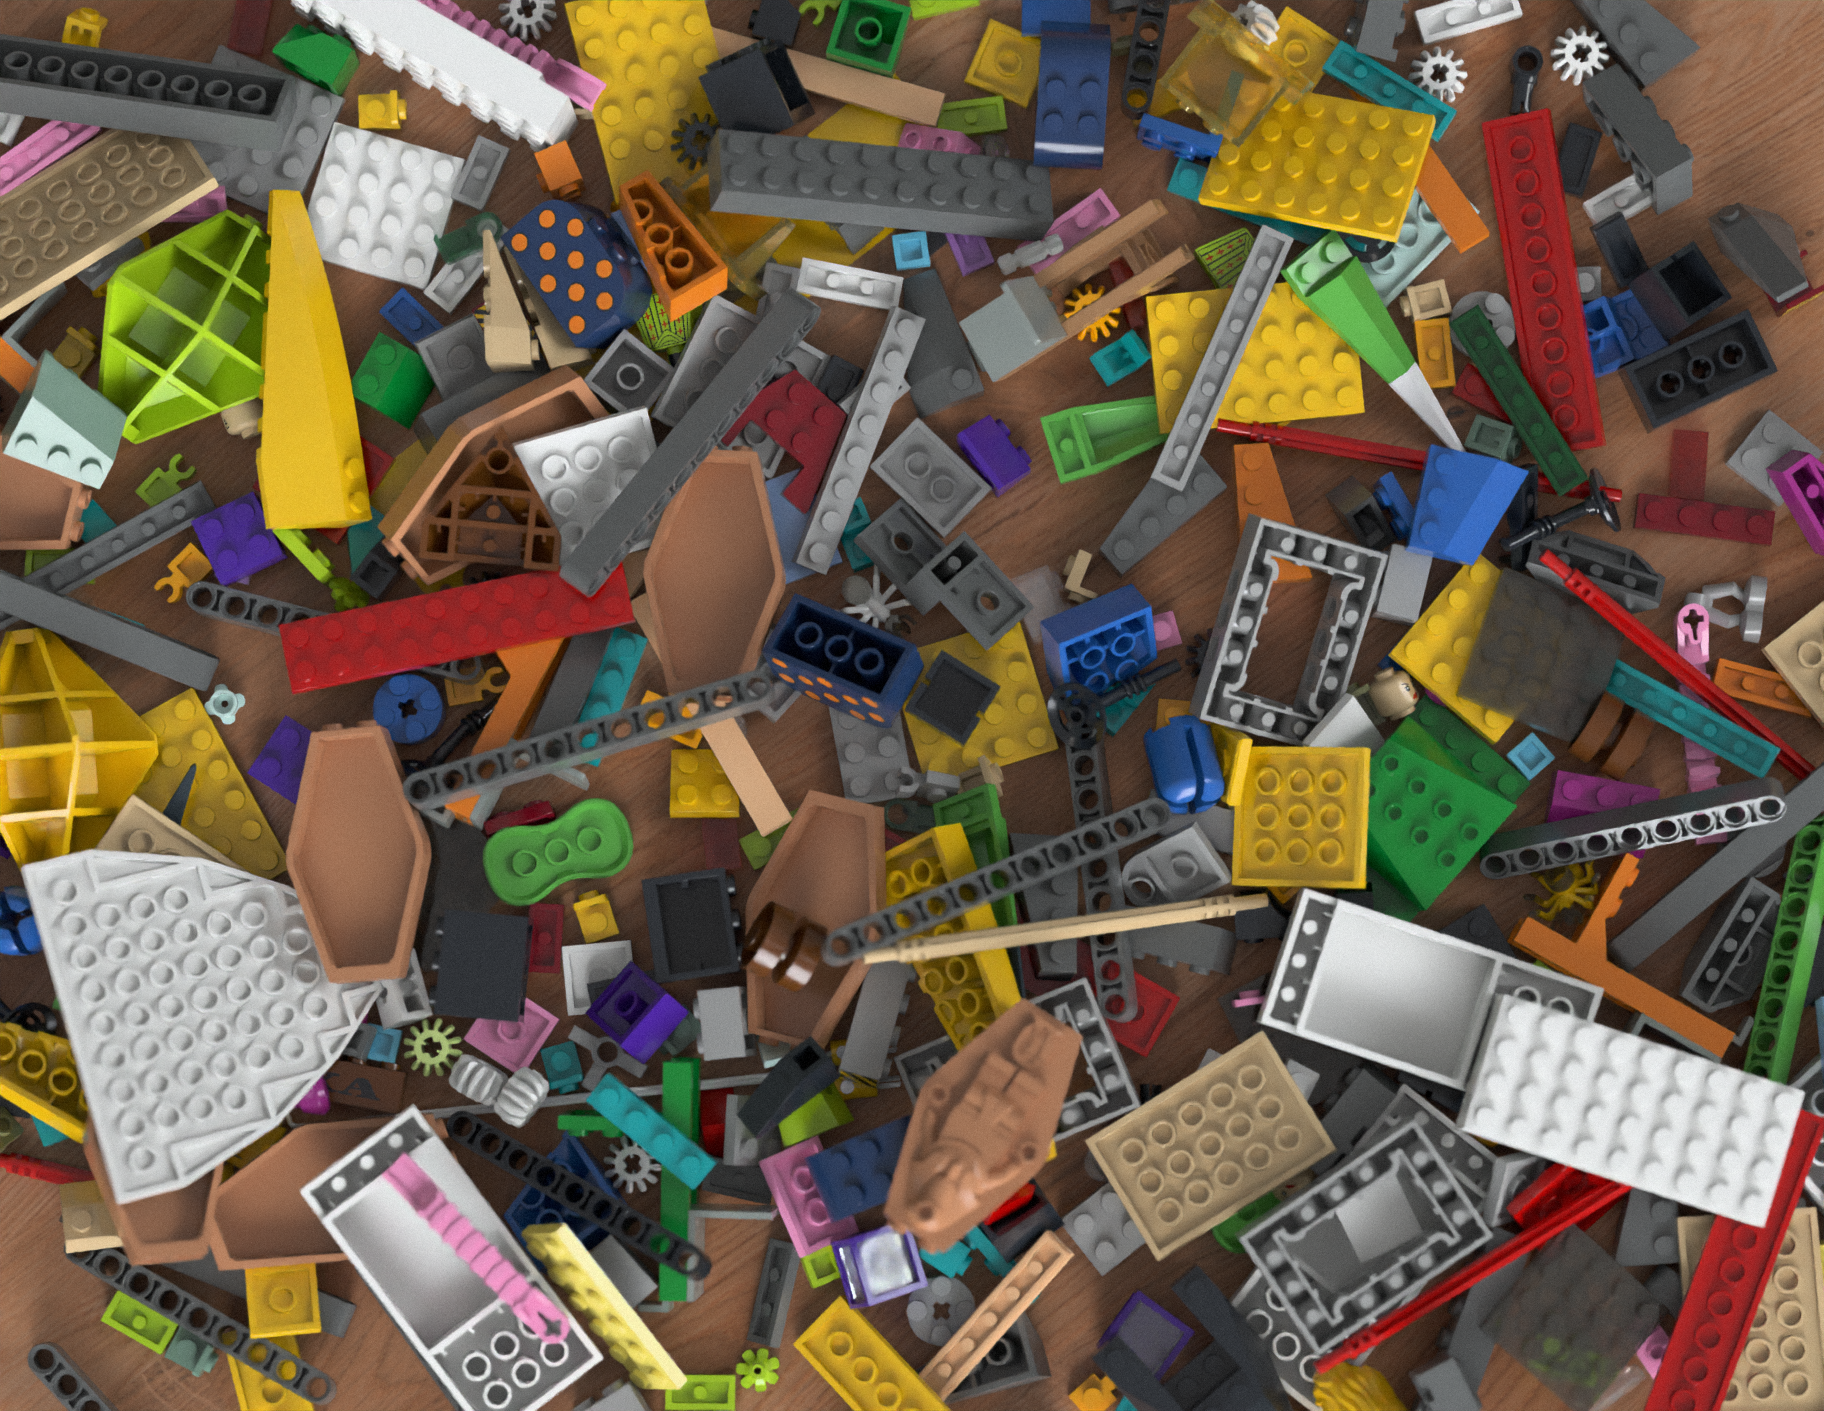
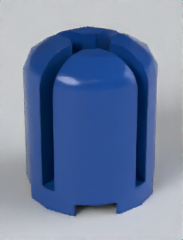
[1143,715,1225,815]
[0,885,44,956]

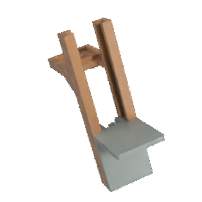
[959,199,1195,382]

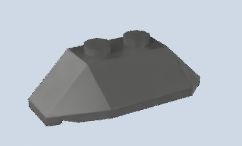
[1526,530,1666,614]
[1678,876,1781,1013]

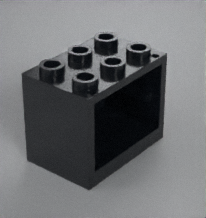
[698,37,816,134]
[641,867,744,984]
[429,909,534,1022]

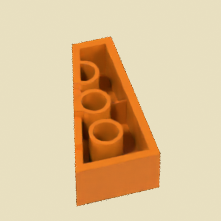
[619,170,728,323]
[1231,443,1312,584]

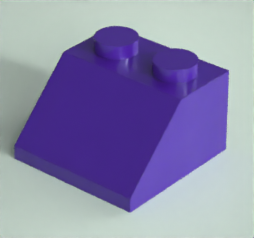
[956,415,1032,498]
[585,960,689,1065]

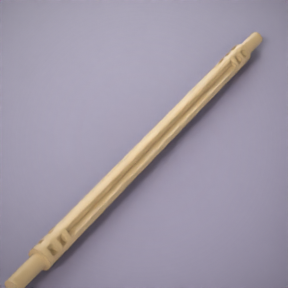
[862,893,1268,964]

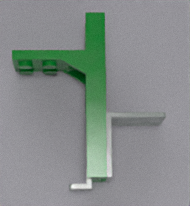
[558,1057,780,1313]

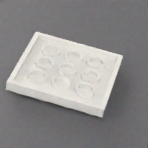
[307,122,466,291]
[512,405,665,566]

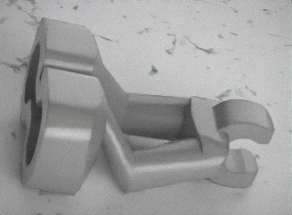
[1684,575,1767,643]

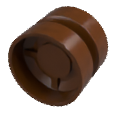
[1567,689,1656,781]
[740,901,828,993]

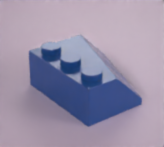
[1404,444,1529,566]
[1040,584,1158,721]
[503,1130,628,1276]

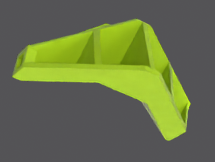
[98,209,271,445]

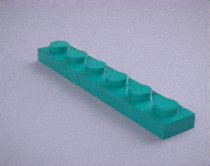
[1167,158,1366,251]
[1581,648,1781,778]

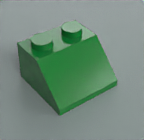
[351,332,435,430]

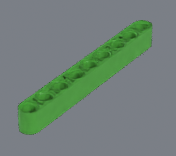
[1743,813,1824,1086]

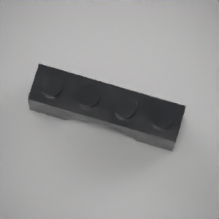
[748,0,802,50]
[1233,882,1374,944]

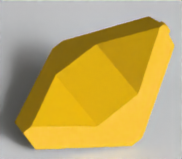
[0,628,159,874]

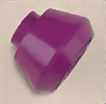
[294,1075,331,1115]

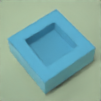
[892,231,931,271]
[1505,732,1555,781]
[367,1023,403,1063]

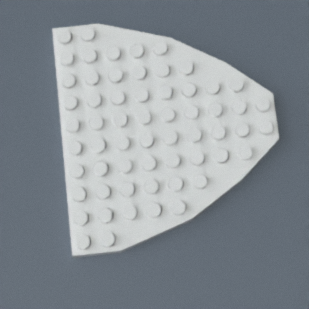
[21,849,383,1205]

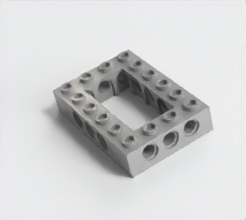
[1188,513,1388,747]
[893,976,1142,1142]
[1235,1116,1493,1355]

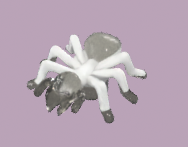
[836,565,917,640]

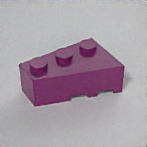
[1765,449,1824,556]

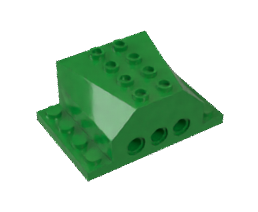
[1365,694,1531,923]

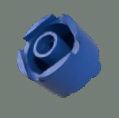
[373,674,446,746]

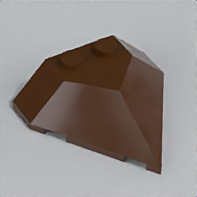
[419,426,562,571]

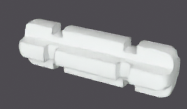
[998,234,1064,275]

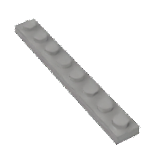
[1150,224,1294,492]
[792,306,926,575]

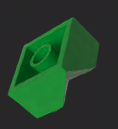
[826,0,912,78]
[272,23,360,97]

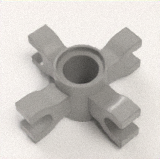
[568,1026,648,1092]

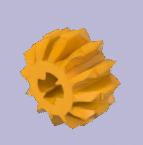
[1063,284,1120,343]

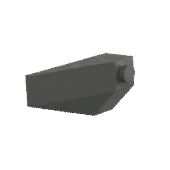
[1708,202,1809,303]
[903,268,984,420]
[915,1311,1052,1405]

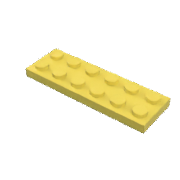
[520,1223,688,1390]

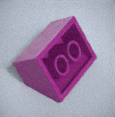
[1543,770,1660,859]

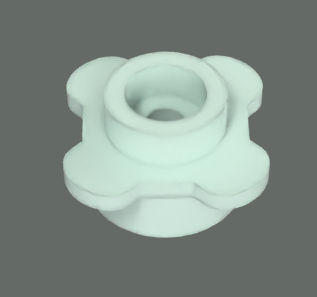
[204,684,245,724]

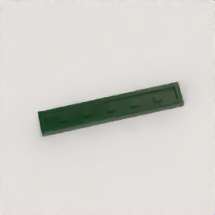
[1449,304,1589,497]

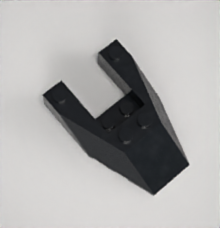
[1090,1263,1293,1411]

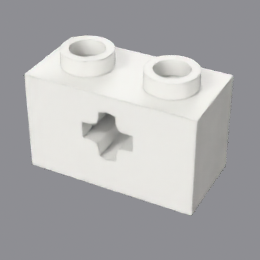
[376,948,433,1030]

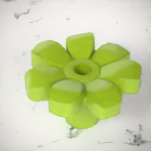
[328,577,370,612]
[736,1347,780,1392]

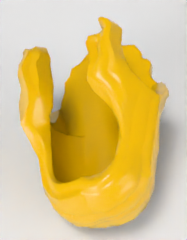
[1312,1362,1407,1411]

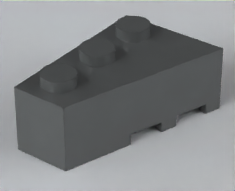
[1125,905,1238,976]
[1607,1187,1679,1268]

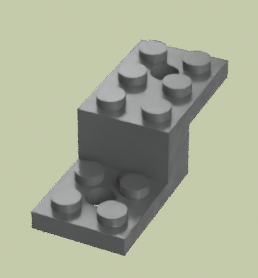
[853,497,1035,651]

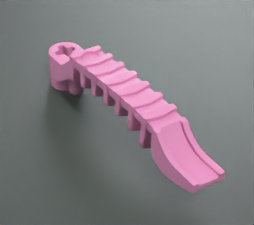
[417,0,607,112]
[1673,604,1727,846]
[382,1152,570,1344]

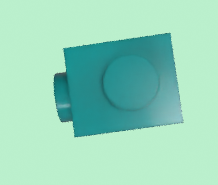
[1089,329,1151,387]

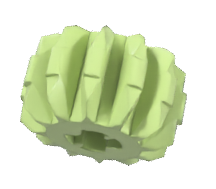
[404,1018,462,1077]

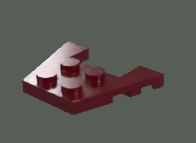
[719,369,847,514]

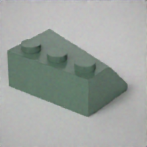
[1,349,127,490]

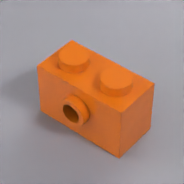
[534,140,586,202]

